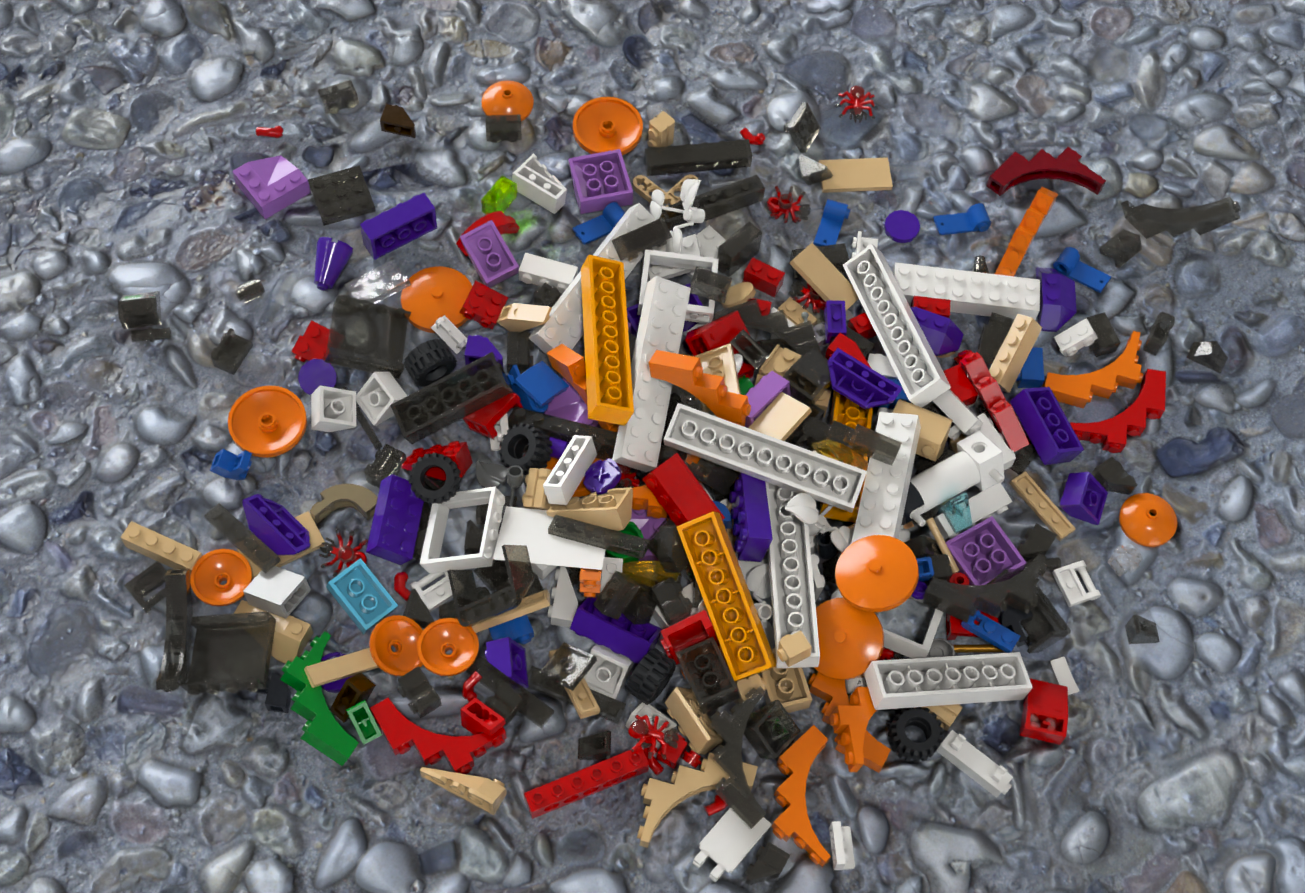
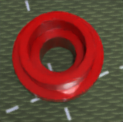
[682,750,702,768]

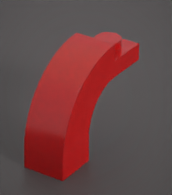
[456,211,520,256]

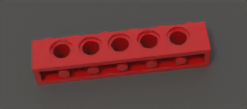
[524,746,649,819]

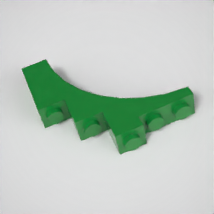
[280,631,359,766]

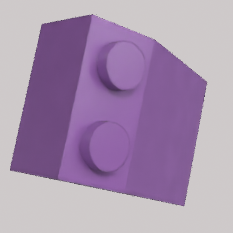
[460,220,519,288]

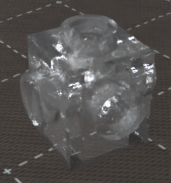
[1107,543,1143,577]

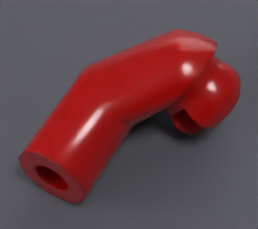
[256,126,284,138]
[740,128,766,145]
[394,572,413,601]
[462,671,483,702]
[643,744,664,776]
[704,787,729,816]

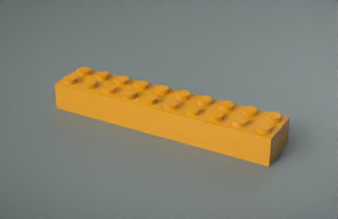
[581,255,634,426]

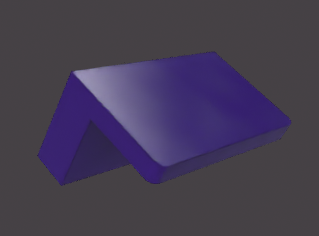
[824,300,847,343]

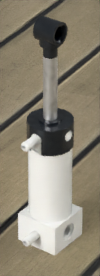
[816,431,1005,559]

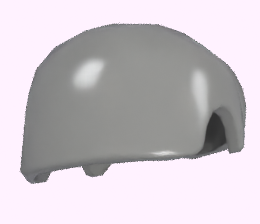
[926,638,955,658]

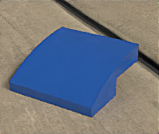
[514,361,569,407]

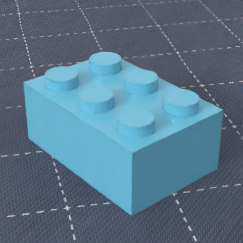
[326,558,398,634]

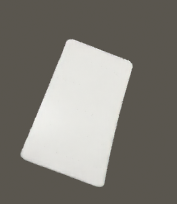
[1051,657,1080,695]

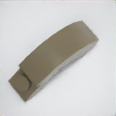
[310,484,378,524]

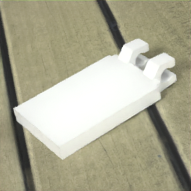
[693,797,772,883]

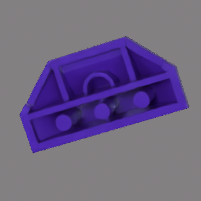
[1036,267,1077,332]
[910,307,964,356]
[828,348,903,409]
[242,494,310,555]

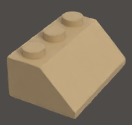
[892,399,953,462]
[665,687,724,755]

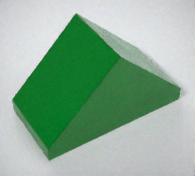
[346,700,382,745]

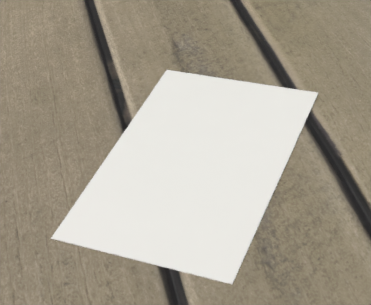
[493,506,610,570]

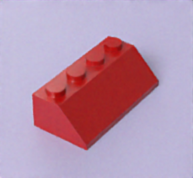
[642,453,725,526]

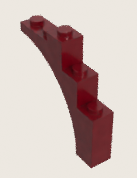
[987,147,1106,196]

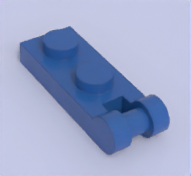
[961,607,1020,653]

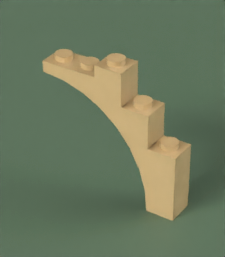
[637,753,758,848]

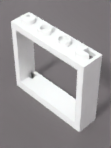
[637,249,719,323]
[420,487,505,573]
[883,586,949,659]

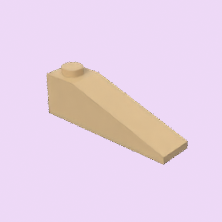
[546,487,633,531]
[232,600,313,664]
[420,767,507,815]

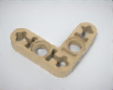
[633,174,698,213]

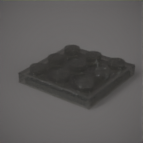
[308,165,376,226]

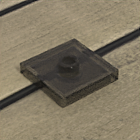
[540,642,597,690]

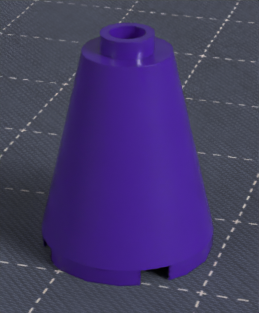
[314,237,353,291]

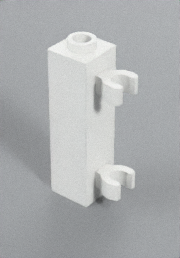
[922,389,983,441]
[937,730,1013,798]

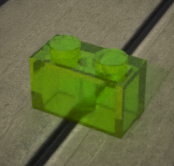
[481,175,517,215]

